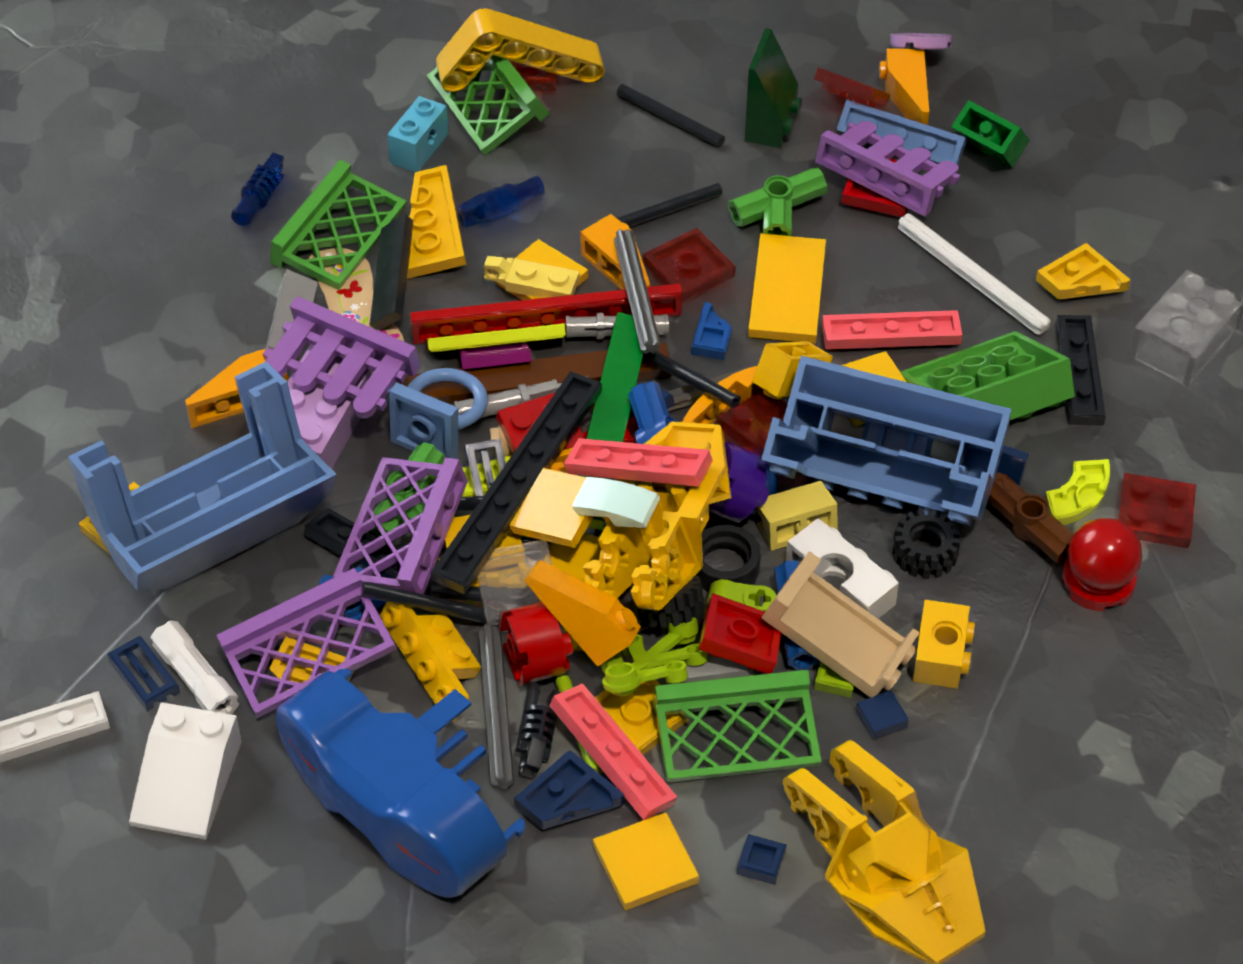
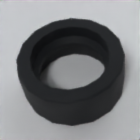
[694,525,761,592]

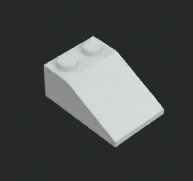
[129,702,242,840]

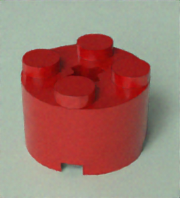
[499,601,573,686]

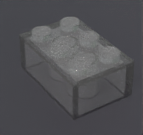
[1128,269,1243,387]

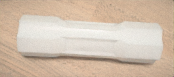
[150,621,239,714]

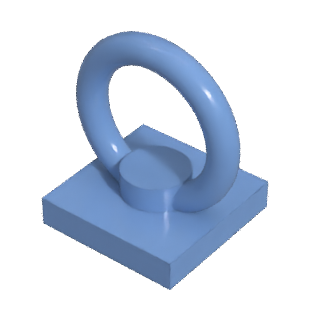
[389,368,488,459]

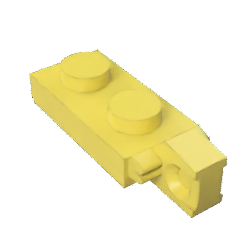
[484,256,579,298]

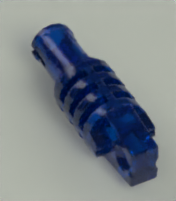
[231,152,284,226]
[458,175,545,227]

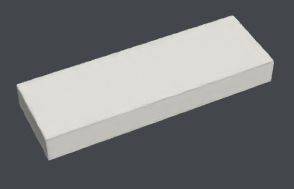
[0,691,110,763]

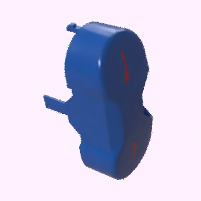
[275,669,525,898]

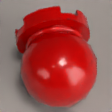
[1061,518,1143,612]

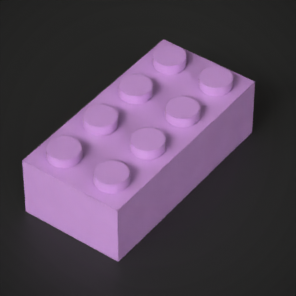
[287,344,374,469]

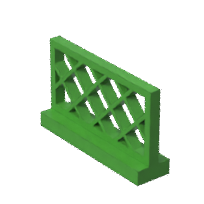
[427,55,550,155]
[270,159,407,290]
[652,670,822,783]

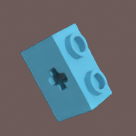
[387,96,449,172]

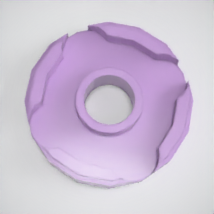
[890,33,952,49]

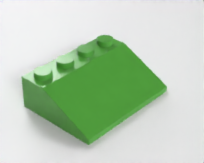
[900,331,1075,420]

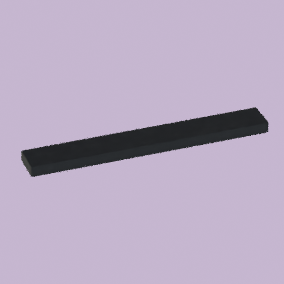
[431,371,602,594]

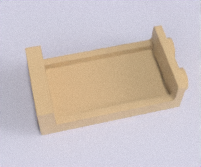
[761,551,919,698]

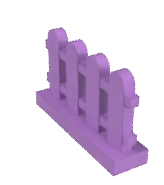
[815,121,960,217]
[263,296,421,418]

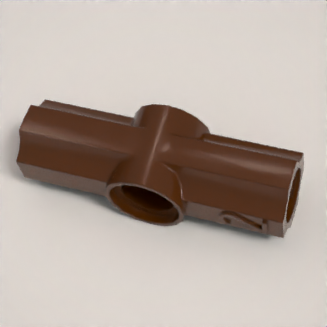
[988,472,1074,564]

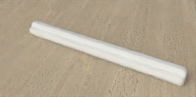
[898,213,1051,335]

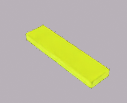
[427,324,566,352]

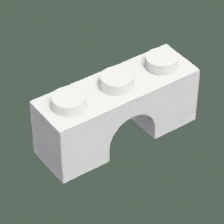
[786,518,899,619]

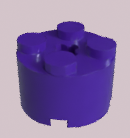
[709,441,769,523]

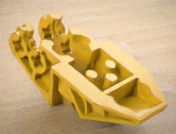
[583,422,731,611]
[783,740,985,964]

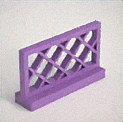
[333,457,468,594]
[216,568,396,718]

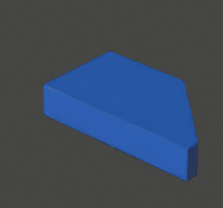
[691,302,732,360]

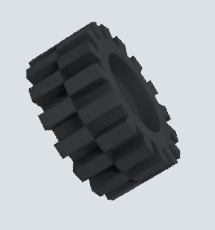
[892,509,961,579]
[636,576,705,628]

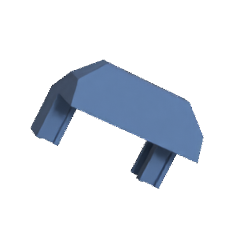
[761,356,1012,526]
[68,361,337,590]

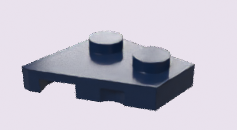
[514,750,624,830]

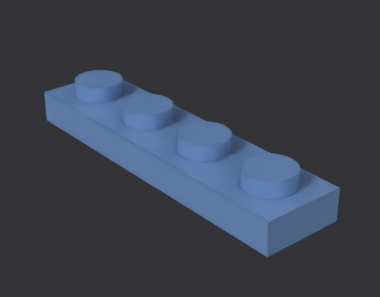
[836,99,968,165]

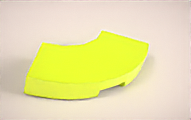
[1045,459,1110,525]

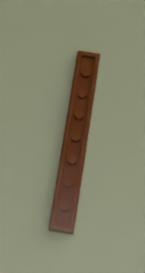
[394,343,672,404]

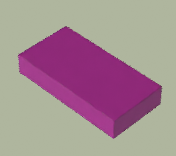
[459,342,531,369]

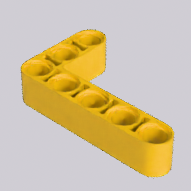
[436,8,605,92]

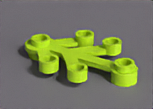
[601,617,708,696]

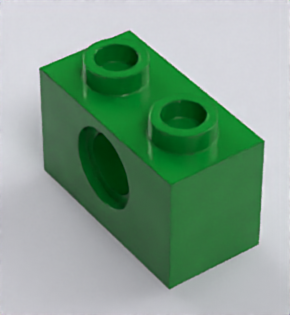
[951,100,1030,168]

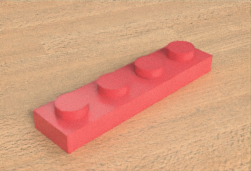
[822,310,963,349]
[564,438,713,487]
[549,683,678,820]

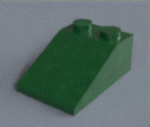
[744,28,802,149]

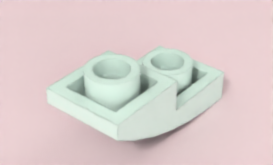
[572,477,660,528]

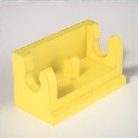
[755,481,838,551]

